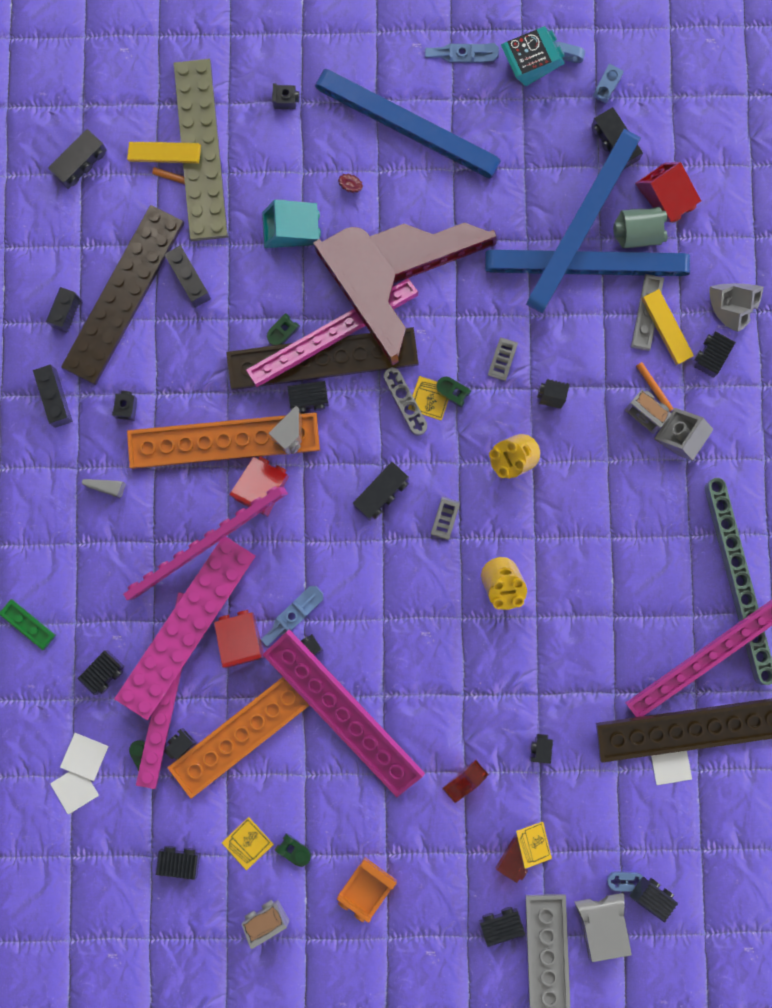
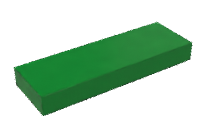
[0,599,56,650]

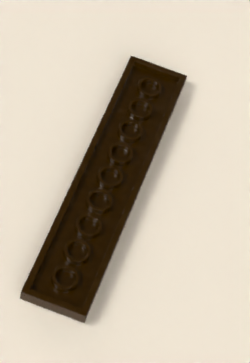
[61,205,184,385]
[226,327,419,390]
[596,698,772,763]

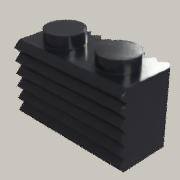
[46,287,82,333]
[694,331,736,378]
[537,379,569,409]
[287,381,329,413]
[77,650,124,695]
[155,846,200,880]
[629,877,678,922]
[479,907,525,947]

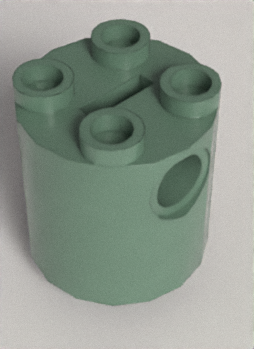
[613,207,668,248]

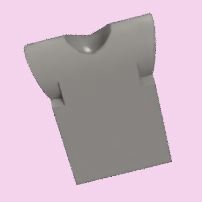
[574,893,632,962]

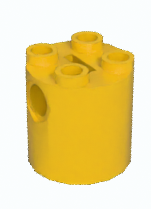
[489,434,540,479]
[481,557,527,610]

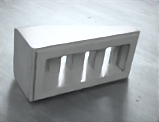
[488,337,518,381]
[82,479,126,498]
[431,497,460,540]

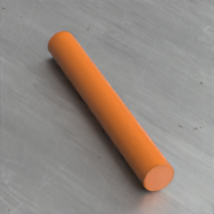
[152,167,185,184]
[636,362,674,412]

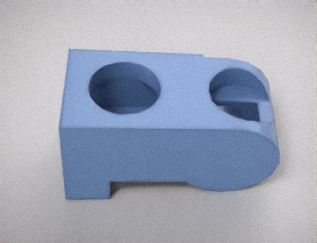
[593,64,624,104]

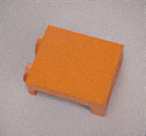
[337,857,397,923]

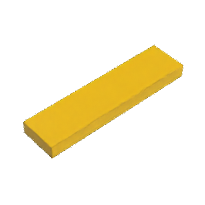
[127,142,201,164]
[641,289,694,365]

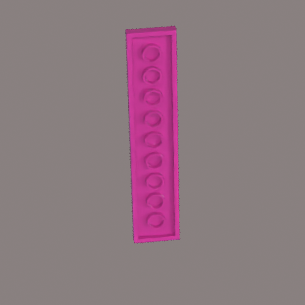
[114,537,256,720]
[262,629,425,797]

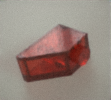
[442,760,489,803]
[495,834,528,883]

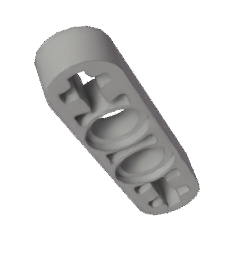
[384,368,427,436]

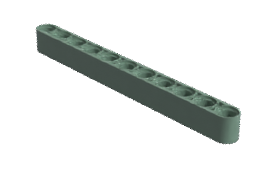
[705,478,772,685]

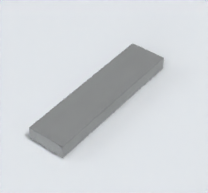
[631,274,664,351]

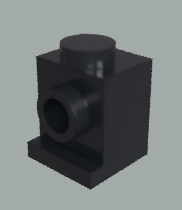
[272,83,300,109]
[112,391,137,421]
[301,634,323,656]
[164,728,196,760]
[529,734,553,764]

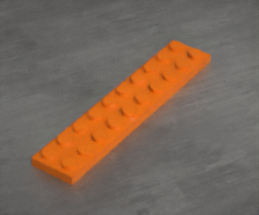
[127,413,320,469]

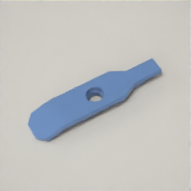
[425,43,499,63]
[261,586,323,646]

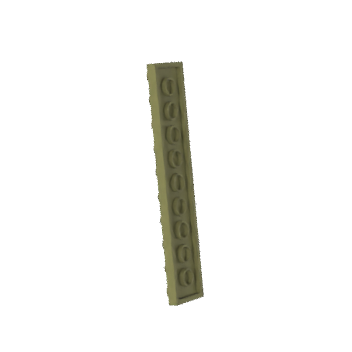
[174,59,228,242]

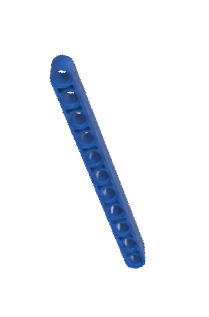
[315,69,501,178]
[526,129,641,314]
[485,250,690,276]

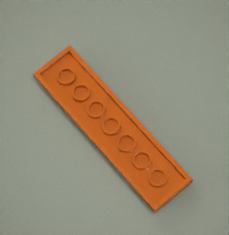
[167,677,310,799]

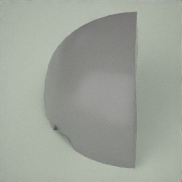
[709,283,764,332]

